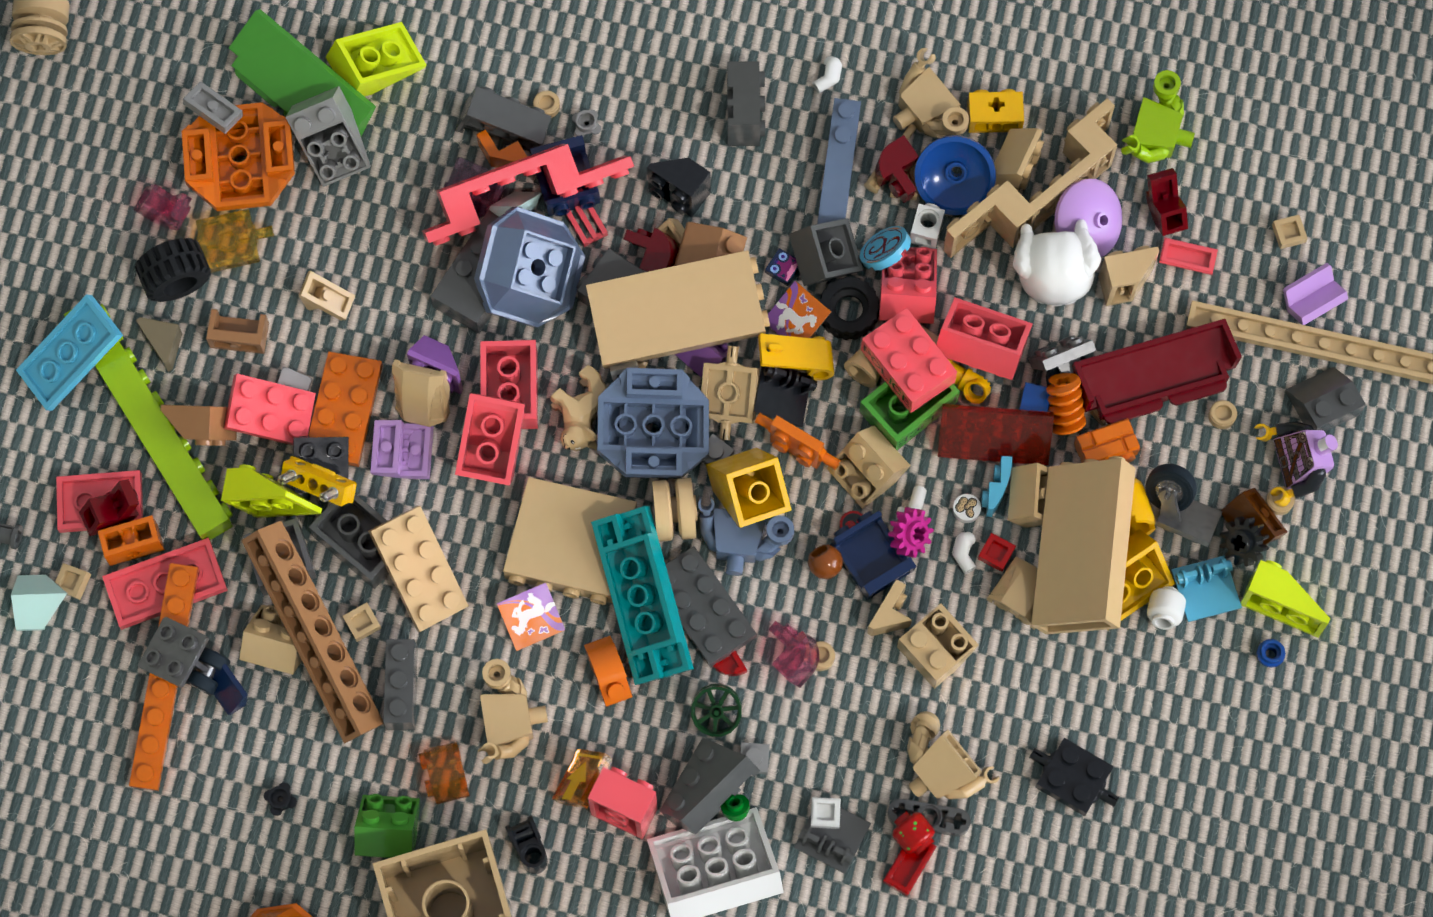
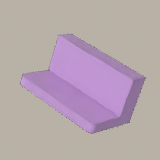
[1283,263,1348,325]

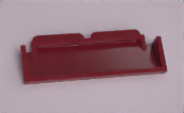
[1072,319,1242,424]

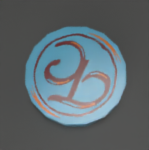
[859,226,911,271]

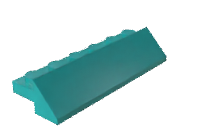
[591,506,694,685]

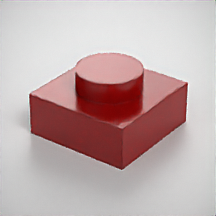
[978,533,1016,572]

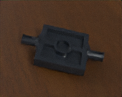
[1029,738,1119,816]

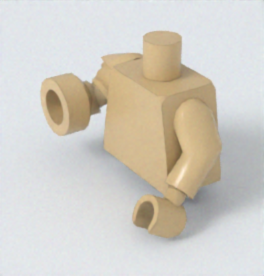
[893,48,969,138]
[478,659,548,764]
[907,711,1000,799]

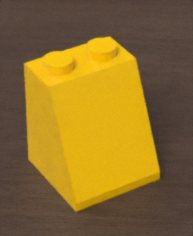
[705,447,792,528]

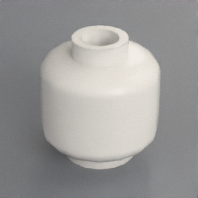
[1147,586,1186,630]

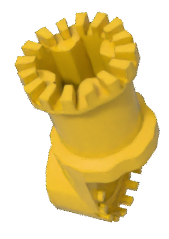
[948,359,991,404]

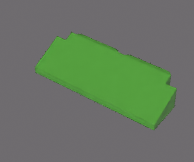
[229,9,376,137]

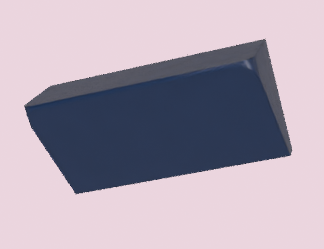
[212,651,248,715]

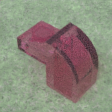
[133,184,192,230]
[768,621,819,688]

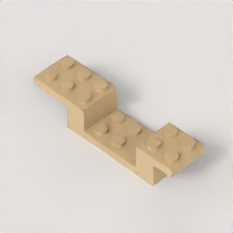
[943,98,1117,258]

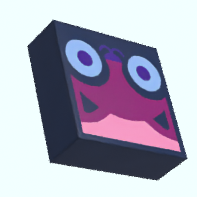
[765,248,799,286]

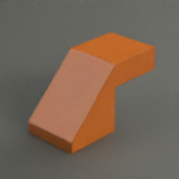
[476,130,527,174]

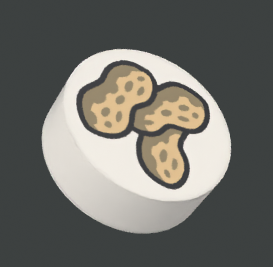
[953,494,981,523]

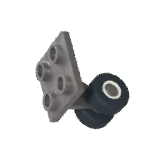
[138,617,230,695]

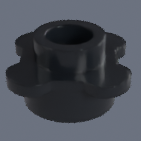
[264,782,297,816]

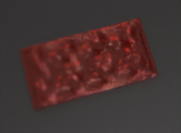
[938,404,1054,465]

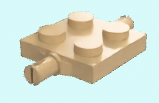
[701,346,760,440]

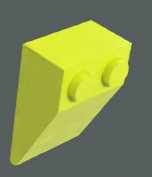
[326,22,427,97]
[221,464,322,518]
[1240,560,1330,638]

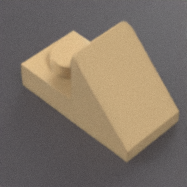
[299,271,355,321]
[867,579,912,636]

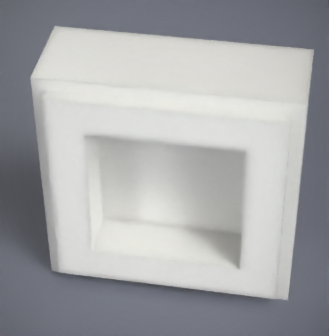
[811,797,841,829]

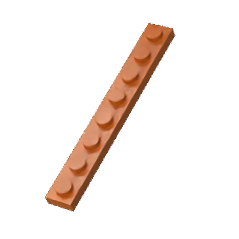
[129,563,199,791]

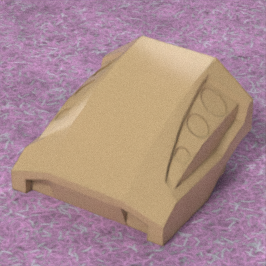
[392,359,450,427]
[987,556,1038,630]

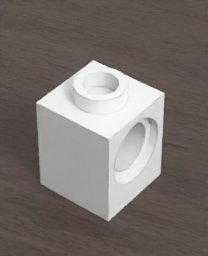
[910,203,945,249]

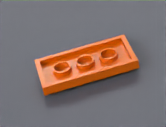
[308,351,383,467]

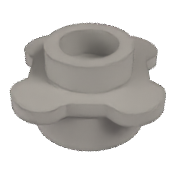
[572,110,601,137]

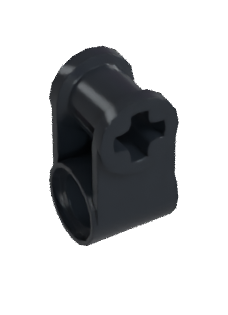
[505,815,548,874]

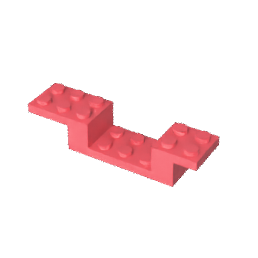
[422,144,634,246]

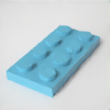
[16,294,123,411]

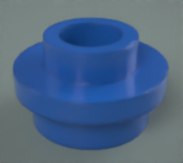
[1257,639,1286,668]

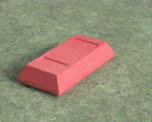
[1159,238,1218,275]

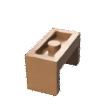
[206,309,269,354]

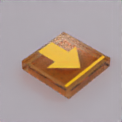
[552,749,613,809]

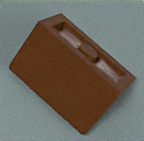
[1221,488,1287,545]

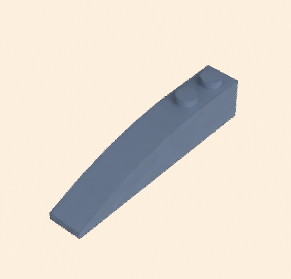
[817,98,861,224]

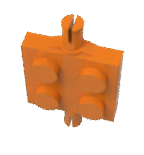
[755,412,841,470]

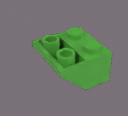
[354,794,420,858]

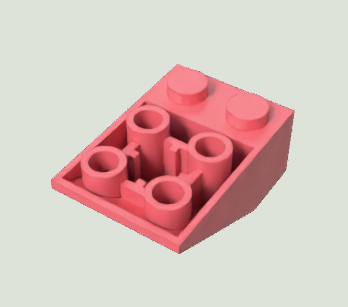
[879,247,937,324]

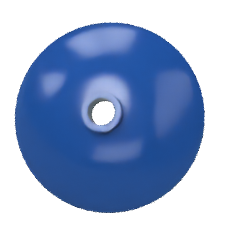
[915,135,996,215]

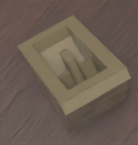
[136,317,182,372]

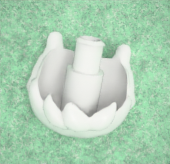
[1012,219,1101,306]

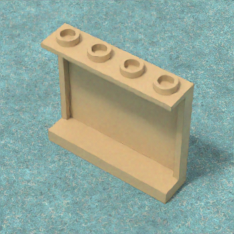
[503,477,637,605]

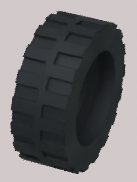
[820,277,880,340]

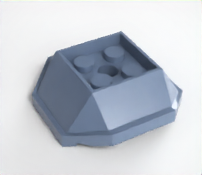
[474,207,585,327]
[597,368,709,479]

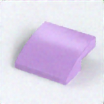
[370,420,434,479]

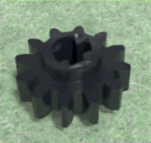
[1219,516,1269,567]

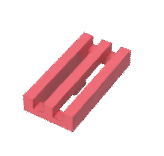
[566,188,608,247]

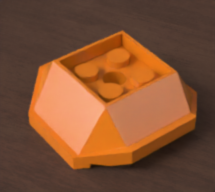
[182,102,295,211]

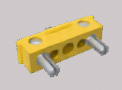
[278,456,357,506]

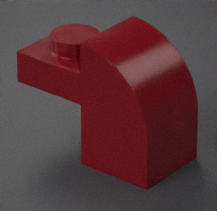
[875,135,919,204]
[1146,168,1188,236]
[623,227,679,272]
[79,479,139,536]

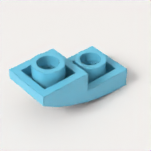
[981,456,1013,517]

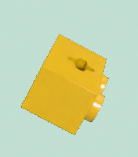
[967,89,1024,133]

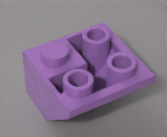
[407,335,463,394]

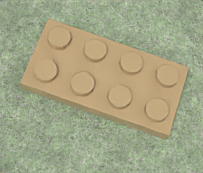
[368,506,469,632]

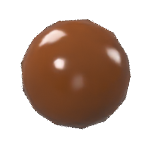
[808,545,843,579]

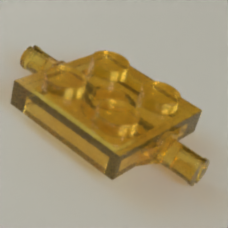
[196,209,274,273]

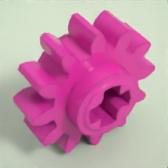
[888,507,934,558]

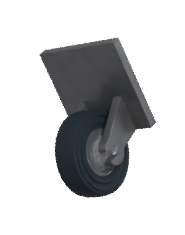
[1145,464,1222,547]

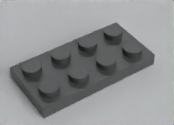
[666,546,757,668]

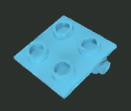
[1171,555,1242,622]

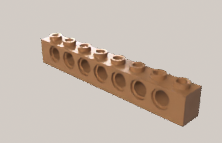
[241,521,384,744]

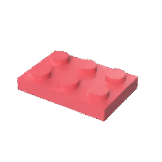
[224,374,316,445]
[56,470,143,533]

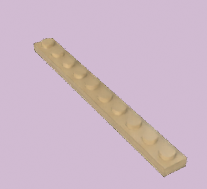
[1185,300,1433,384]

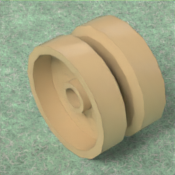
[652,477,698,542]

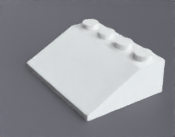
[647,807,784,917]

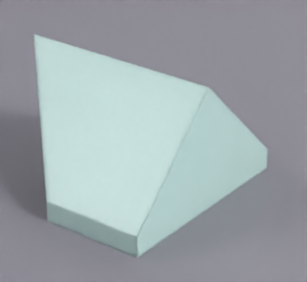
[11,574,67,631]

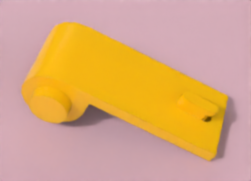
[758,333,835,380]

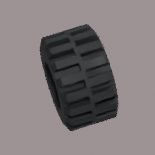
[135,238,211,302]

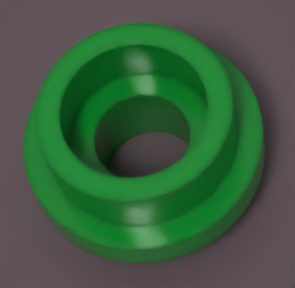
[721,794,750,821]

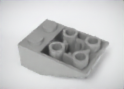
[285,86,371,187]

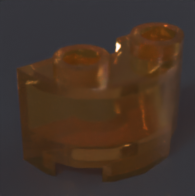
[419,742,470,804]

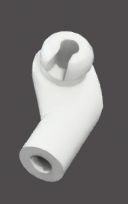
[952,532,976,575]

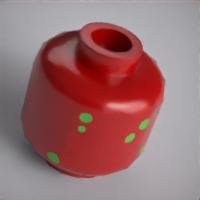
[892,811,935,855]

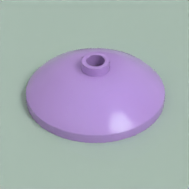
[1054,179,1122,257]

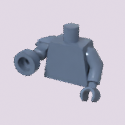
[697,495,794,576]

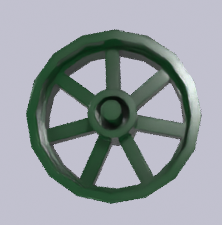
[691,683,742,737]

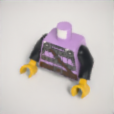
[1254,421,1338,507]

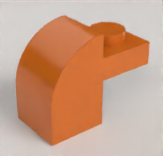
[584,636,633,707]

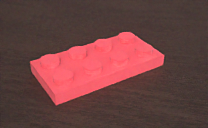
[102,538,228,630]

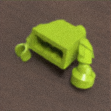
[1121,70,1195,164]

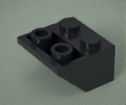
[647,158,711,217]

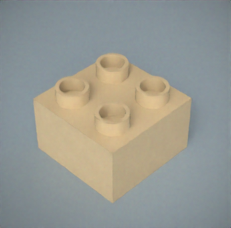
[373,829,512,917]

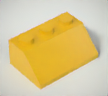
[1107,529,1175,630]

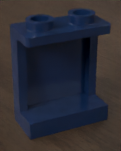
[530,135,600,217]
[831,510,916,600]

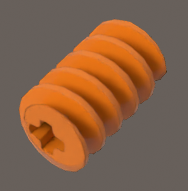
[1046,373,1086,435]

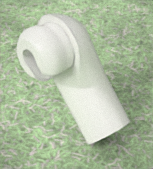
[812,56,842,94]
[895,486,927,520]

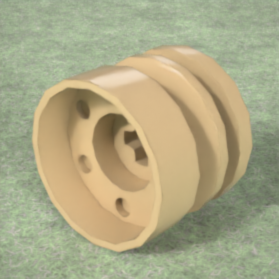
[9,0,70,55]

